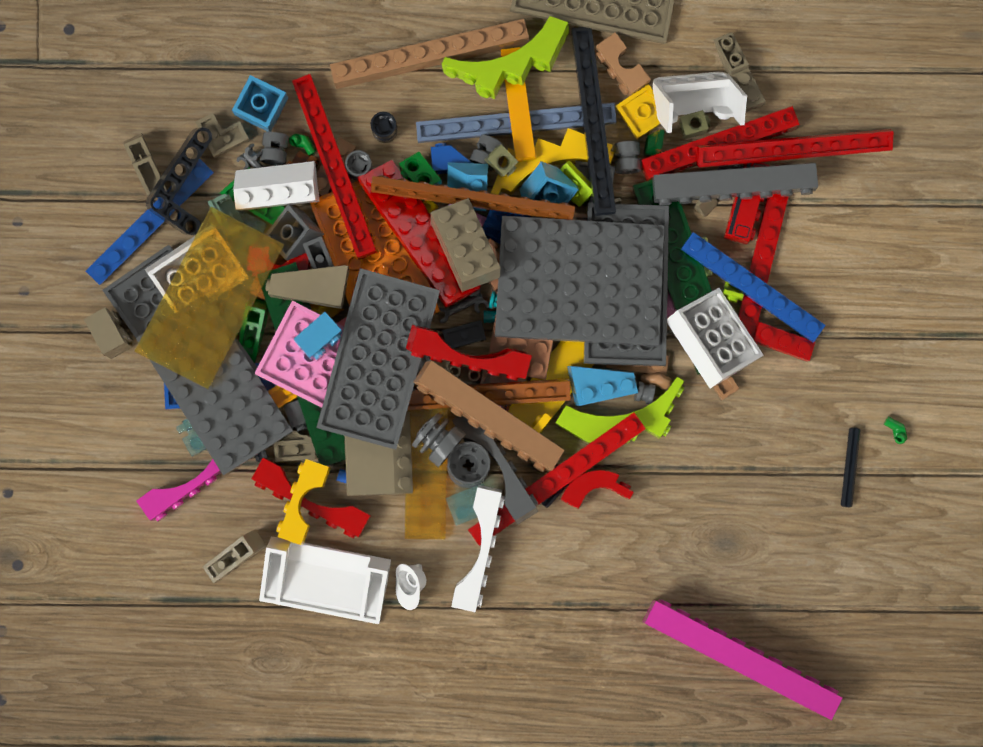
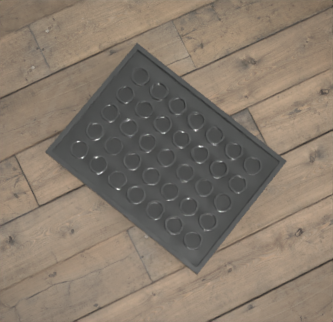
[495,216,664,347]

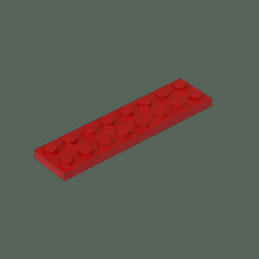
[358,160,481,307]

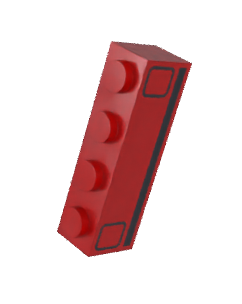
[723,162,770,245]

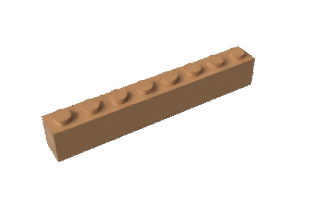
[413,361,564,472]

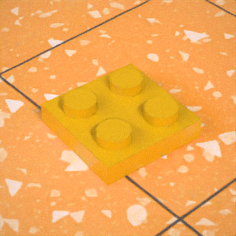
[615,84,661,140]

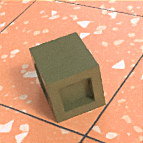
[678,110,711,140]
[484,144,518,177]

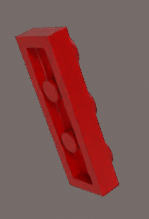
[753,322,815,362]

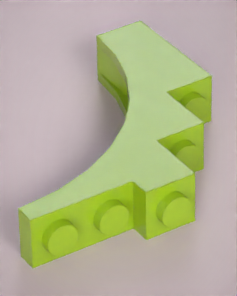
[442,16,569,99]
[555,377,685,444]

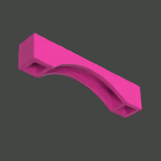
[136,459,221,522]

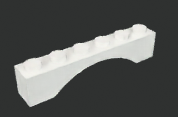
[451,485,505,612]

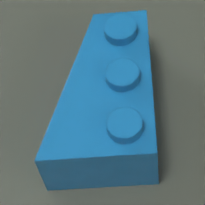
[567,366,638,406]

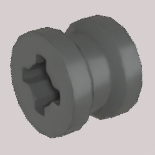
[634,381,655,404]

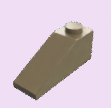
[203,530,266,584]

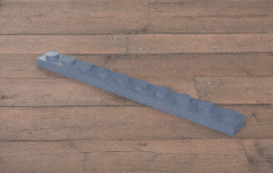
[416,103,616,143]

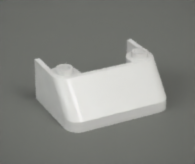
[653,72,747,133]

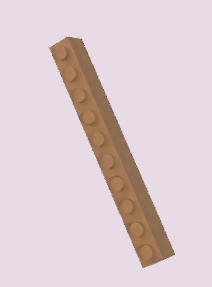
[330,19,529,89]

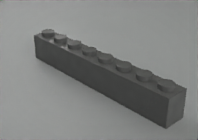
[652,163,818,205]

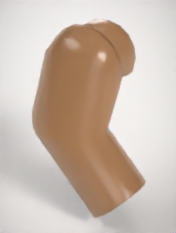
[641,374,672,389]

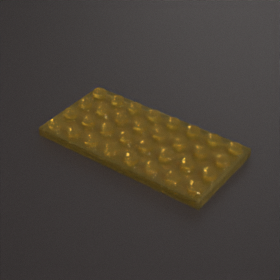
[134,207,284,390]

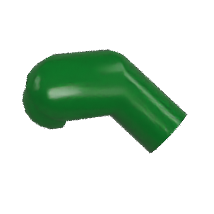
[883,416,907,444]

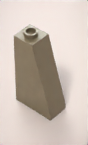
[266,265,350,309]

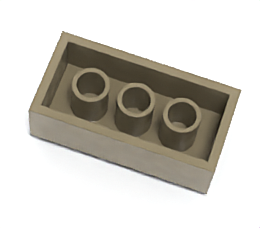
[431,198,501,292]

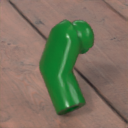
[289,134,317,156]

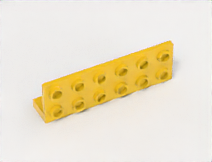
[508,341,594,433]

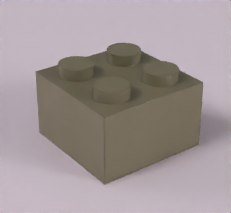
[83,307,132,359]

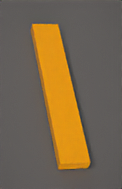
[501,47,536,161]

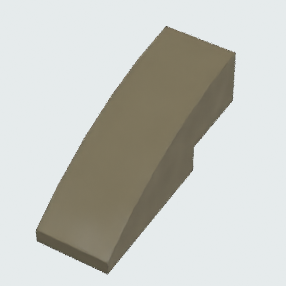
[123,133,167,196]

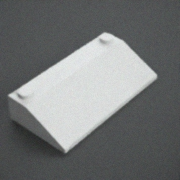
[259,536,391,624]

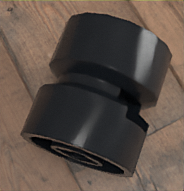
[370,111,398,143]

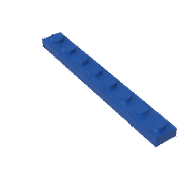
[86,159,214,285]
[681,232,826,342]

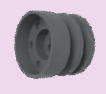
[412,412,466,467]
[447,442,490,488]

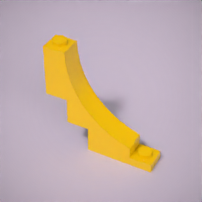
[491,128,614,195]

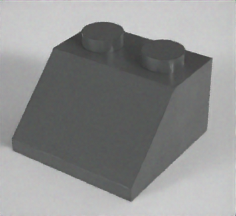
[265,205,324,261]

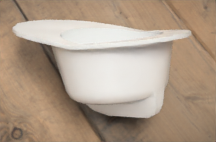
[396,564,427,610]

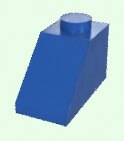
[431,143,472,175]

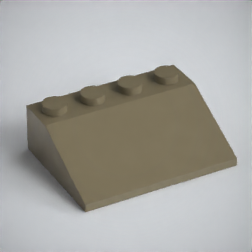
[345,412,413,496]

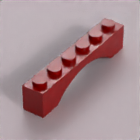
[406,324,532,381]
[251,458,371,539]

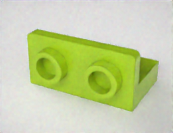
[560,160,592,207]

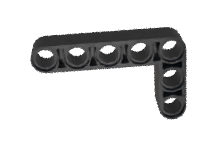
[146,127,212,235]

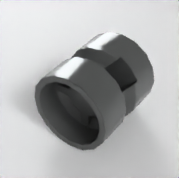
[260,132,289,165]
[469,134,504,171]
[614,141,641,174]
[345,150,373,181]

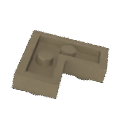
[196,113,250,158]

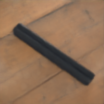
[841,427,861,508]

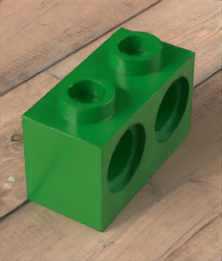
[399,152,442,202]

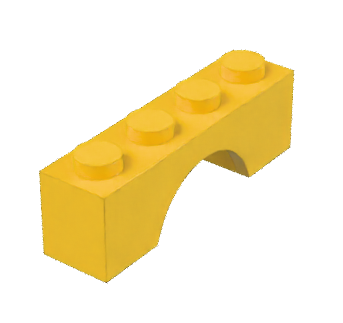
[276,459,331,545]

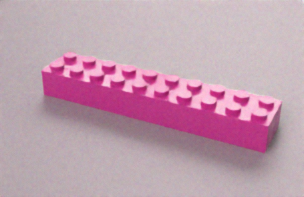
[642,599,842,720]

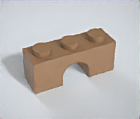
[595,32,651,96]

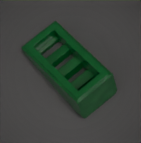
[643,129,665,157]

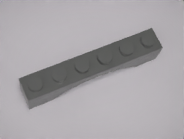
[452,416,538,525]

